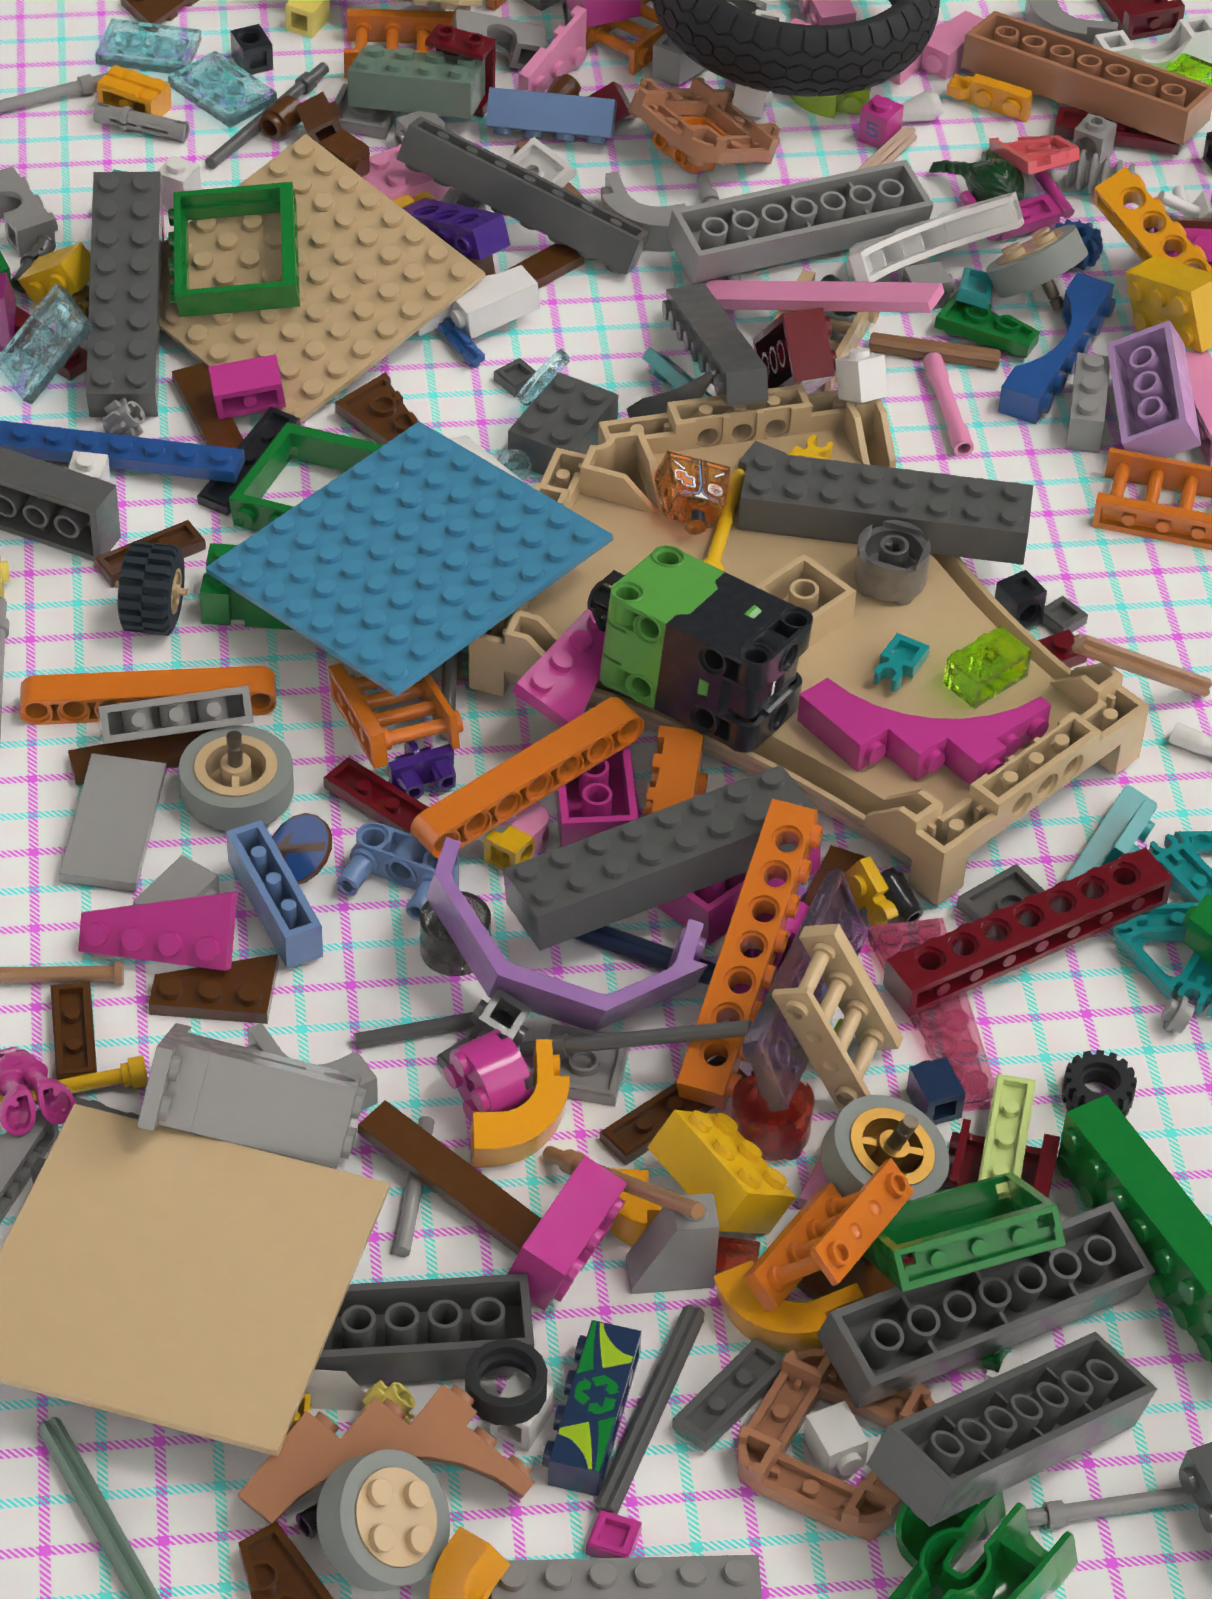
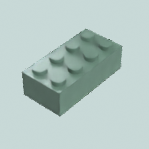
[347,44,485,119]

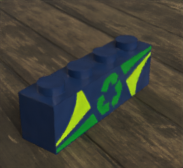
[542,1320,642,1496]

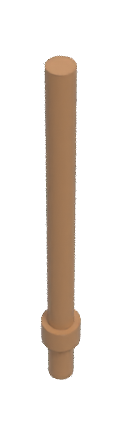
[542,1146,705,1220]

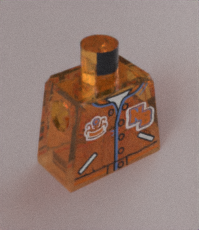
[654,451,730,535]

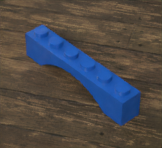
[998,272,1116,425]

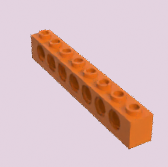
[676,798,823,1110]

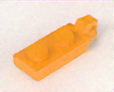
[946,73,1032,122]

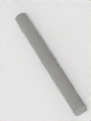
[394,1116,435,1257]

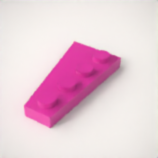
[512,608,608,727]
[78,891,238,971]

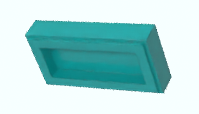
[956,266,994,309]

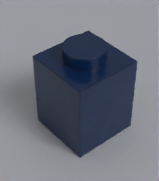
[906,1057,966,1125]

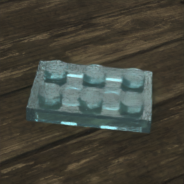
[95,18,202,76]
[168,51,277,128]
[0,284,93,405]

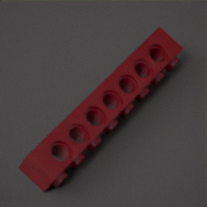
[883,847,1172,1017]

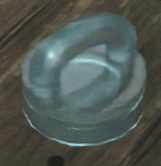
[497,449,532,481]

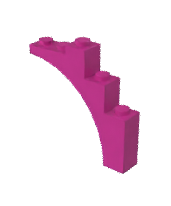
[797,678,1051,785]

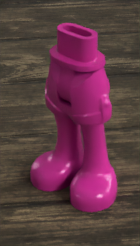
[0,1047,76,1136]

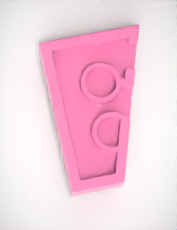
[518,5,587,92]

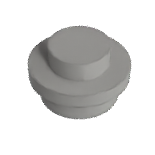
[1160,995,1195,1033]

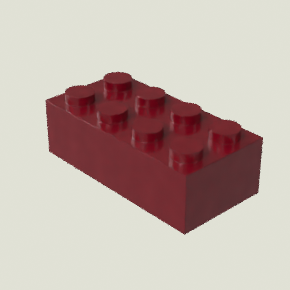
[752,307,837,394]

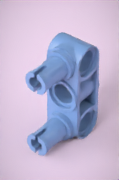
[337,822,459,921]

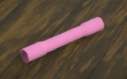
[923,352,974,456]

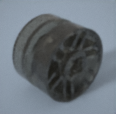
[420,891,491,976]

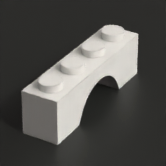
[1093,15,1212,71]

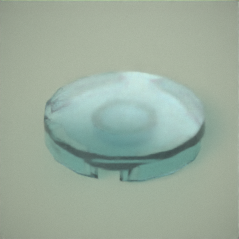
[516,348,570,406]

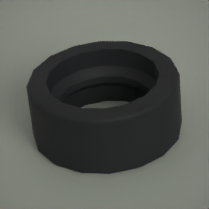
[465,1339,548,1426]

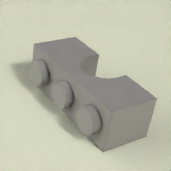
[450,8,547,69]
[0,166,58,257]
[1065,352,1110,453]

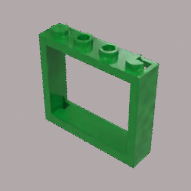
[168,182,300,317]
[229,422,383,531]
[863,1172,1066,1292]

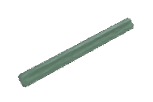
[39,1417,161,1599]

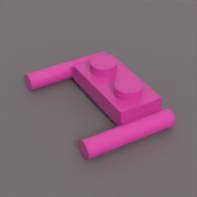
[959,170,1075,241]

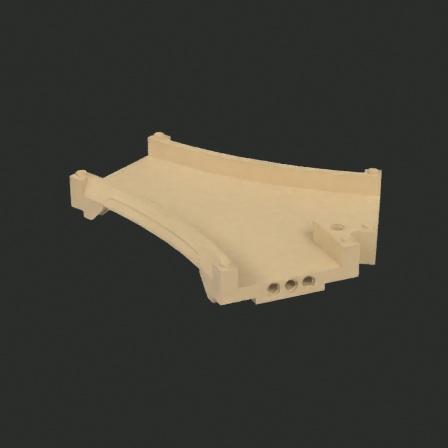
[469,384,1149,906]

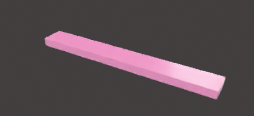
[705,280,944,313]

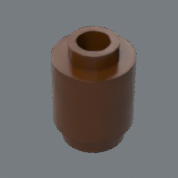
[259,95,302,139]

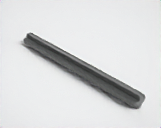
[595,1304,705,1514]

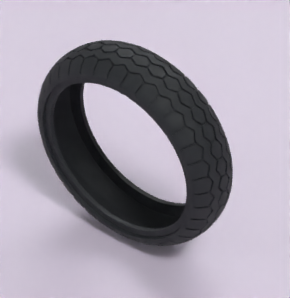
[652,0,940,97]

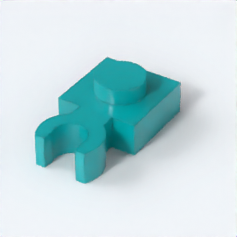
[873,633,930,692]

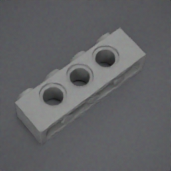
[97,685,254,745]

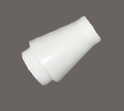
[901,90,943,123]

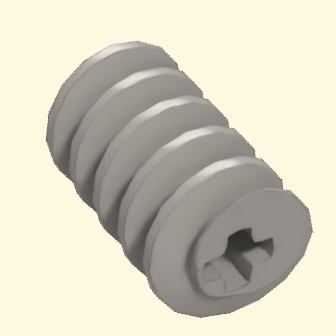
[1065,150,1135,194]

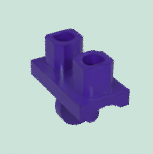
[387,740,456,799]

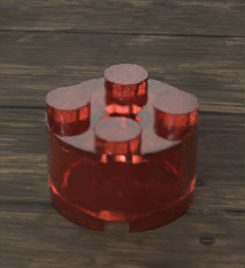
[731,1066,814,1161]

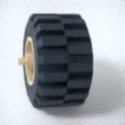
[115,541,188,636]

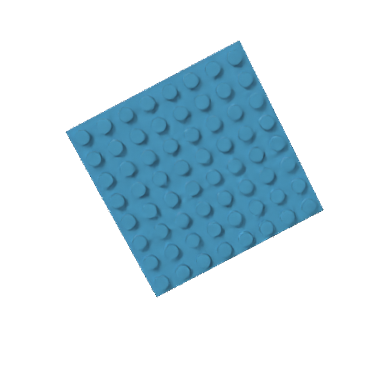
[205,421,614,697]

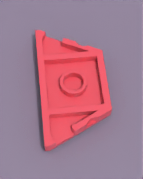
[989,135,1080,175]

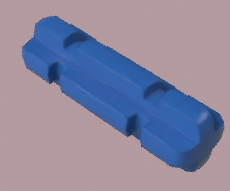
[438,317,485,368]

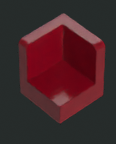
[587,81,637,125]

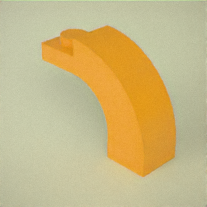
[470,1039,570,1167]
[713,1260,864,1353]
[429,1526,511,1599]

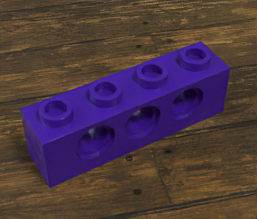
[402,198,511,260]

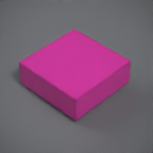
[586,1509,642,1558]

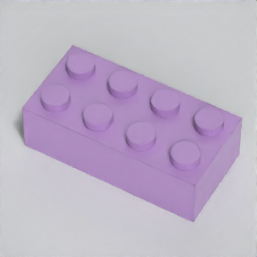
[1107,320,1201,458]

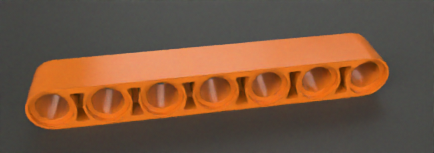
[20,666,277,725]
[410,697,645,859]

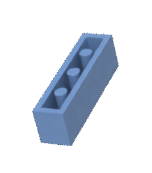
[486,87,617,145]
[226,820,323,969]

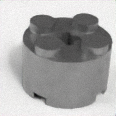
[854,520,931,605]

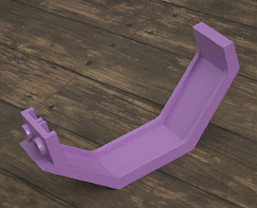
[426,837,708,1031]

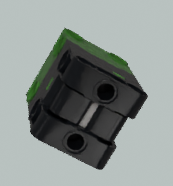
[587,545,813,753]

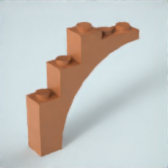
[238,1384,535,1524]

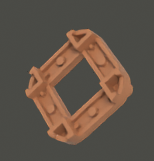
[628,77,781,166]
[737,1348,936,1540]

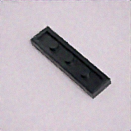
[197,407,301,516]

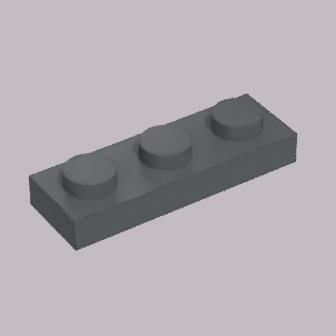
[672,1338,784,1453]

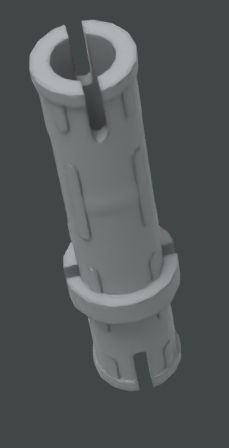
[93,102,190,142]

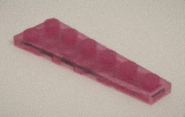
[867,918,995,1112]

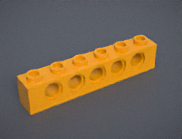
[1093,166,1212,273]

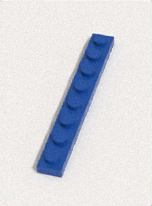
[0,420,245,483]

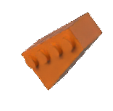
[644,725,708,816]

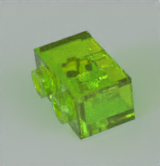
[944,626,1032,709]

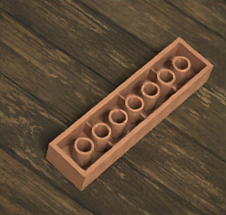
[961,11,1212,146]

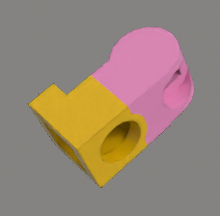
[484,805,549,871]

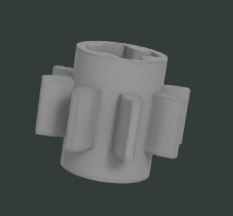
[102,398,145,437]

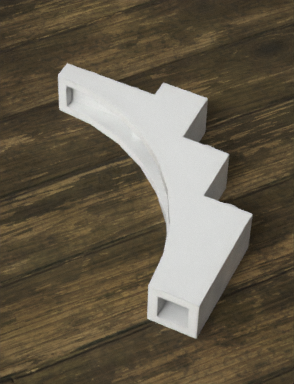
[846,191,1024,282]
[417,265,540,339]

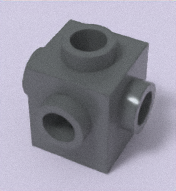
[469,988,532,1048]

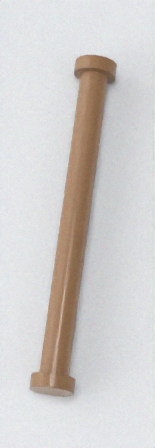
[0,962,124,985]

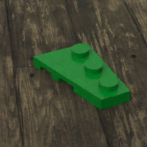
[934,290,1040,358]

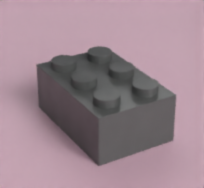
[508,372,619,476]

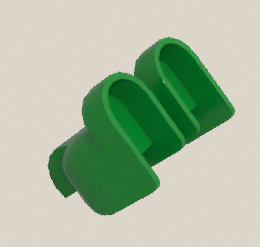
[888,1491,1078,1599]

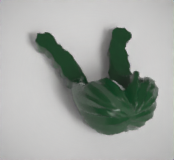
[929,148,1025,202]

